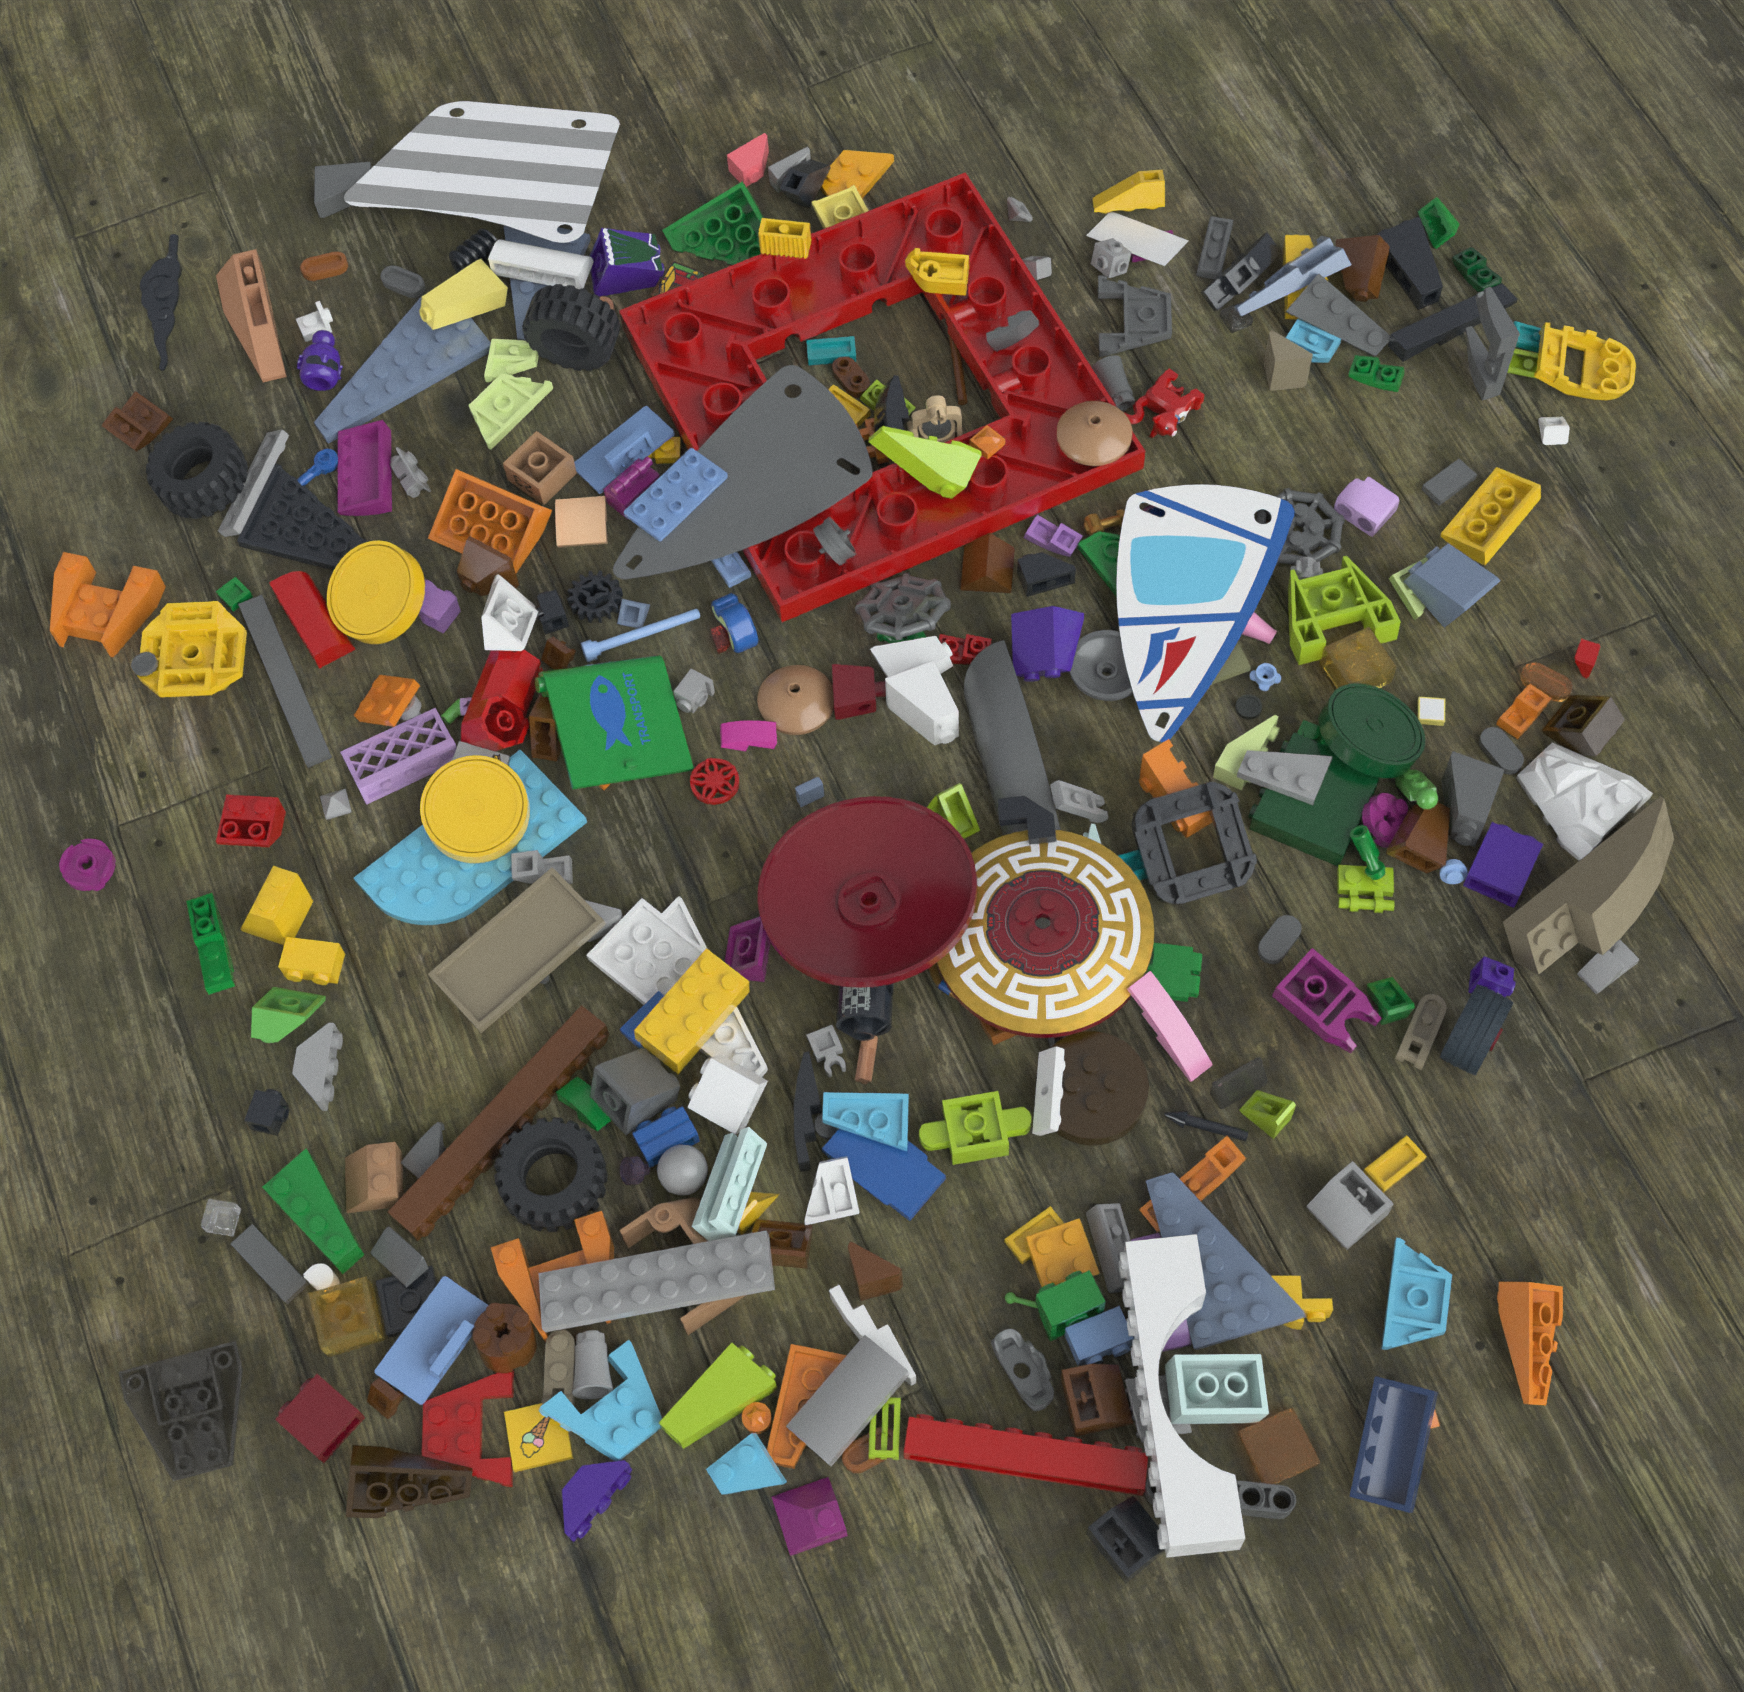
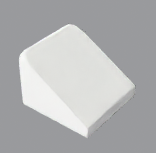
[1538,417,1570,445]

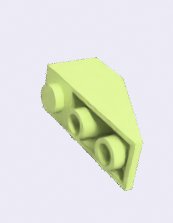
[1213,715,1280,791]

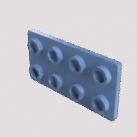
[574,406,675,494]
[624,448,728,541]
[375,1276,488,1405]

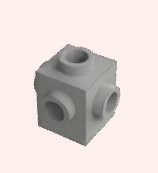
[1091,238,1131,278]

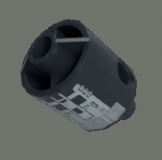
[836,983,894,1041]

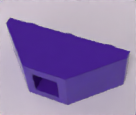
[562,1460,632,1542]

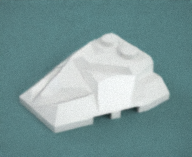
[1516,743,1653,861]

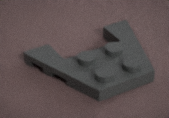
[1098,275,1172,357]

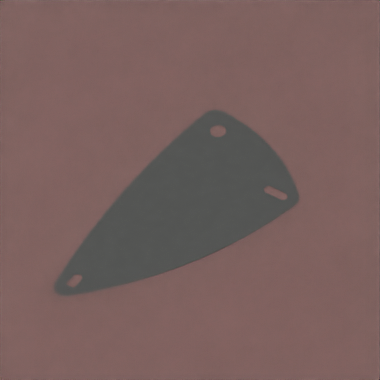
[613,365,872,579]

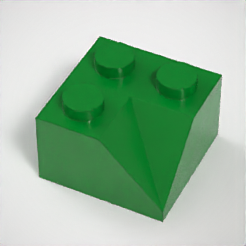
[1035,1270,1106,1342]

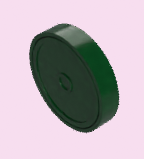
[1319,683,1425,778]

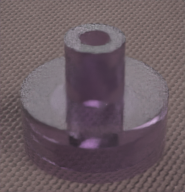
[620,1156,650,1185]

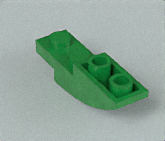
[186,893,235,995]

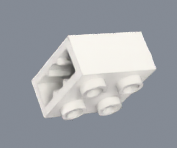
[687,1054,768,1135]

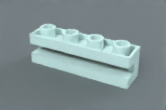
[692,1127,767,1241]

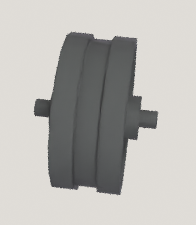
[813,517,856,566]

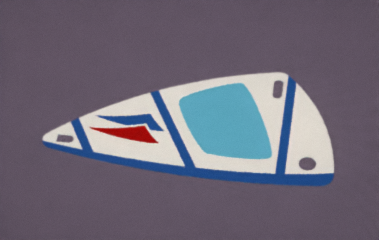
[1117,485,1295,742]

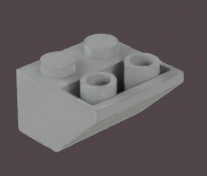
[1306,1161,1393,1250]

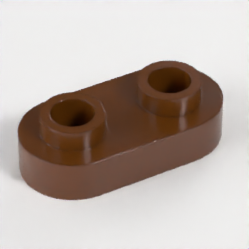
[832,356,870,398]

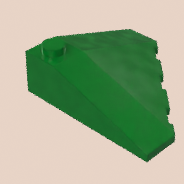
[662,181,764,266]

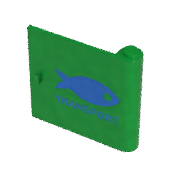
[535,655,694,790]

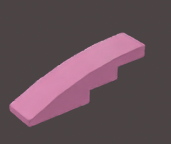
[1127,971,1213,1082]

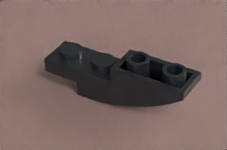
[1200,232,1281,311]
[874,375,909,465]

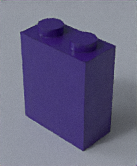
[1463,822,1543,908]

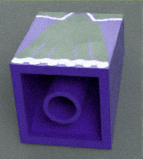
[589,228,664,297]

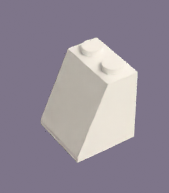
[885,660,959,745]

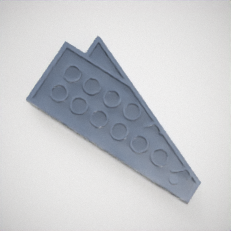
[314,297,491,444]

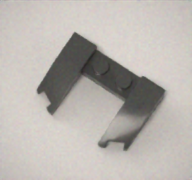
[1466,287,1520,401]

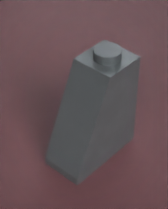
[314,162,372,218]

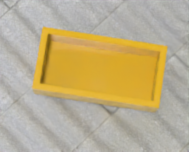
[634,948,749,1074]

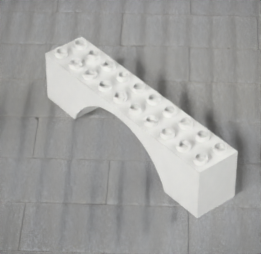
[1118,1234,1245,1558]

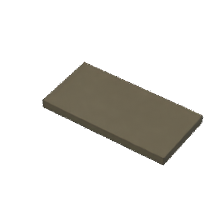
[428,867,606,1033]

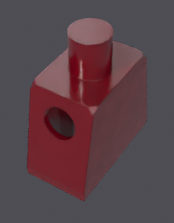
[832,664,886,720]

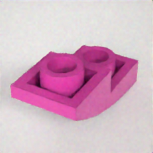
[720,721,777,751]

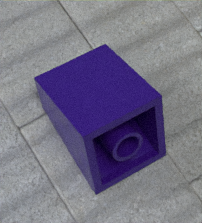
[1011,606,1084,682]

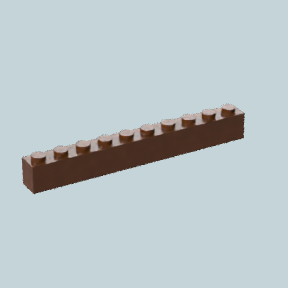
[388,1005,609,1242]

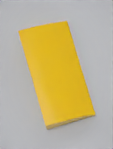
[1441,467,1541,565]

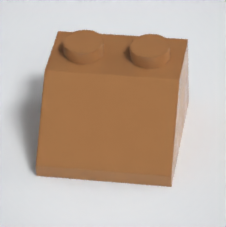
[345,1142,404,1213]

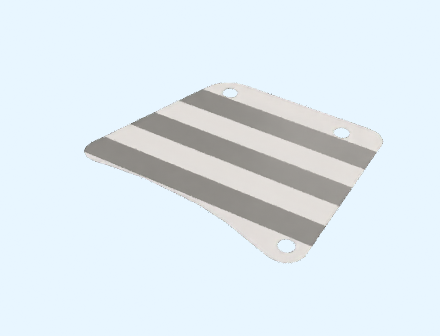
[344,101,620,243]

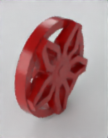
[690,758,740,805]

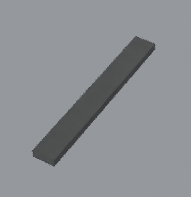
[238,595,332,768]

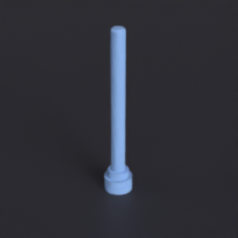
[580,609,700,662]

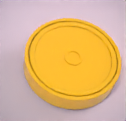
[327,541,425,644]
[420,755,530,863]

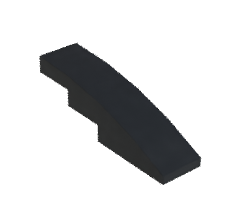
[794,1052,822,1172]

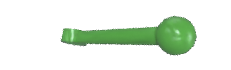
[1005,1292,1037,1308]

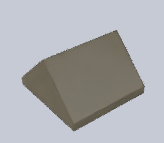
[1264,330,1313,391]

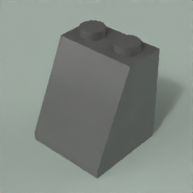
[1441,751,1505,847]
[590,1047,680,1135]

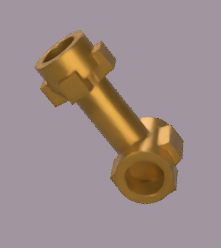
[1084,509,1125,536]

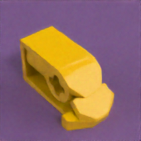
[905,248,969,296]

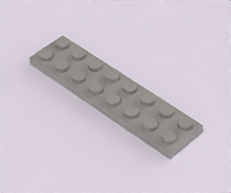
[539,1230,775,1332]

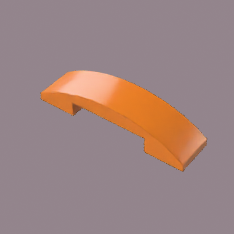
[1139,1136,1247,1232]

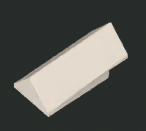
[482,574,538,651]

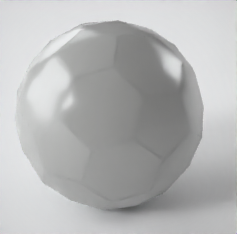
[657,1144,708,1195]

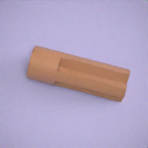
[855,1036,878,1084]

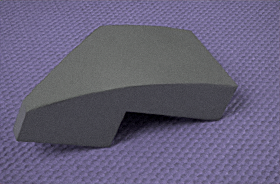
[401,1122,446,1178]

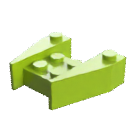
[1288,556,1401,665]

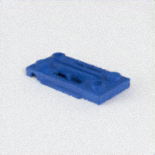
[822,1129,946,1221]

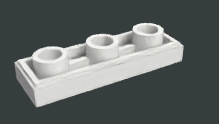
[1032,1047,1065,1136]

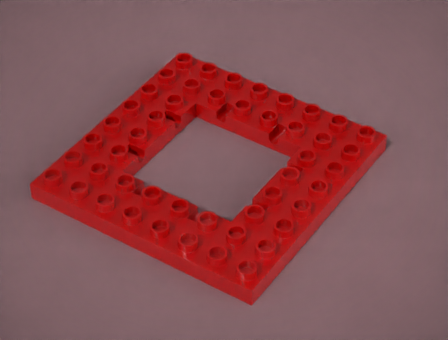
[619,172,1146,622]

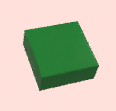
[215,577,253,612]

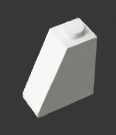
[870,636,953,678]

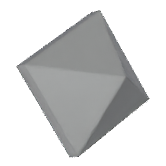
[1007,197,1033,222]
[320,789,352,820]

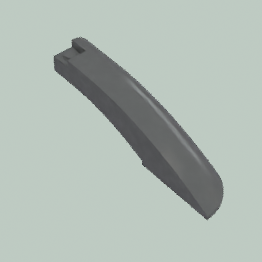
[964,640,1060,836]

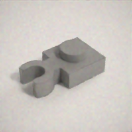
[807,1025,846,1078]

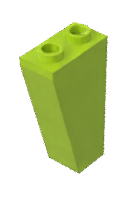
[659,1343,777,1449]

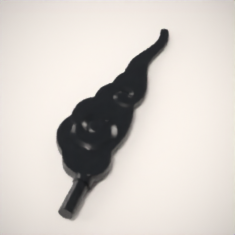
[140,234,182,371]

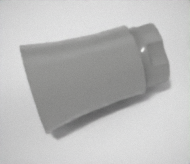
[572,1330,614,1399]

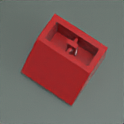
[216,794,286,847]

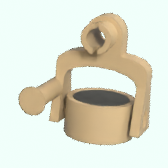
[907,396,962,443]

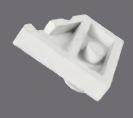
[805,1156,859,1225]

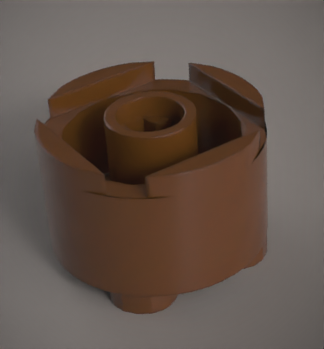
[473,1303,537,1373]

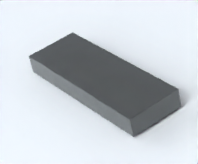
[1197,216,1234,279]
[231,1224,309,1305]

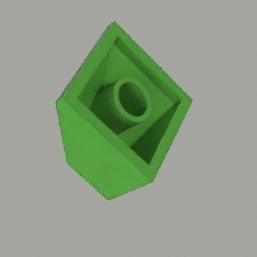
[251,987,325,1043]

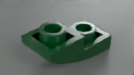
[1452,247,1502,293]

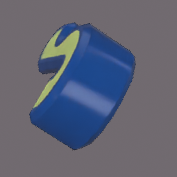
[711,593,758,653]

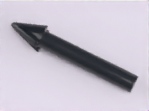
[1164,1111,1249,1142]

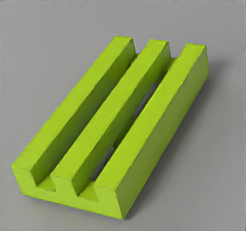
[869,1397,901,1460]

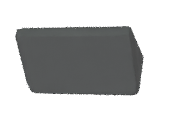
[370,1226,429,1287]

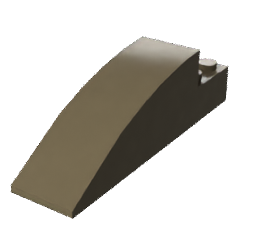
[1503,797,1674,975]

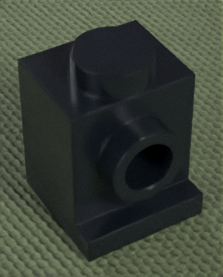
[535,589,569,635]

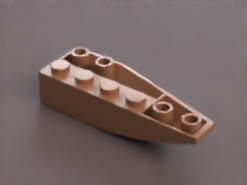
[216,249,287,382]

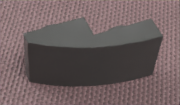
[986,310,1039,352]

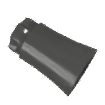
[1092,355,1135,412]

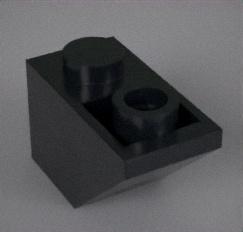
[780,159,831,208]

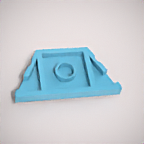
[1381,1238,1452,1350]

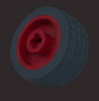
[1440,984,1514,1075]

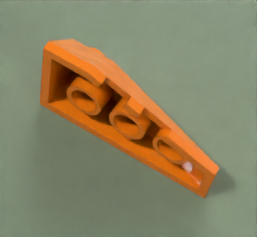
[1497,1282,1563,1405]

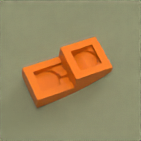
[1496,684,1552,739]

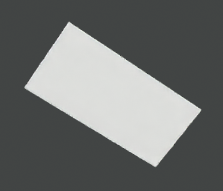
[1086,211,1188,266]

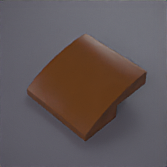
[101,391,173,452]

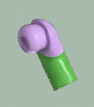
[440,697,472,725]

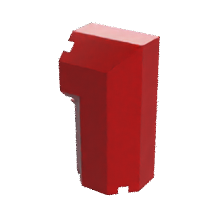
[461,649,543,751]

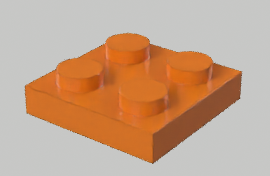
[354,675,420,727]

